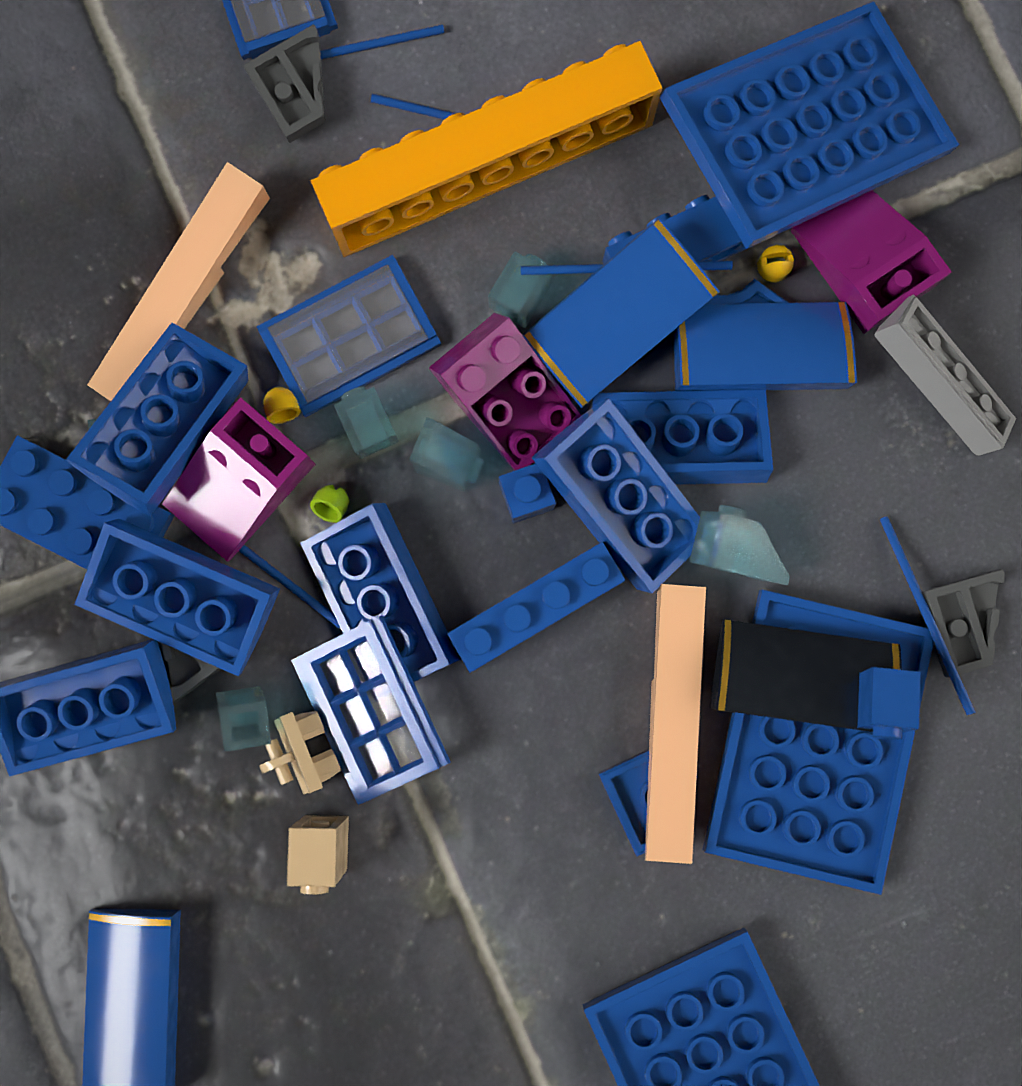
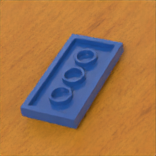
[0,435,175,569]

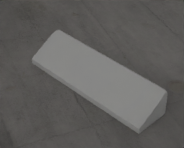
[874,294,1016,455]

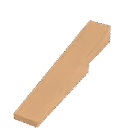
[88,162,270,401]
[645,584,706,864]

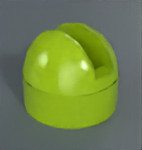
[310,485,349,523]

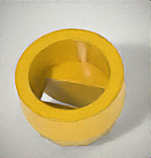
[757,244,794,282]
[263,387,301,424]

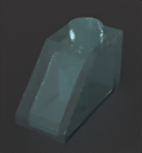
[409,417,484,491]
[690,505,790,585]

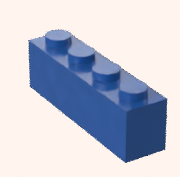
[602,195,746,264]
[447,542,626,673]

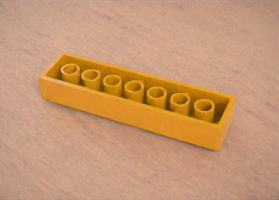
[310,41,662,257]

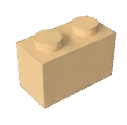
[287,815,349,894]

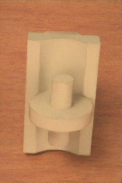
[259,711,341,794]

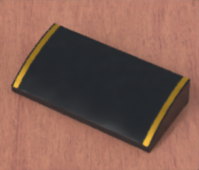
[710,619,902,732]

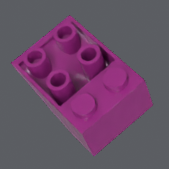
[790,190,952,334]
[429,313,581,471]
[162,397,316,562]

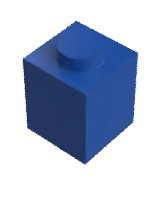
[499,463,556,524]
[857,667,921,740]

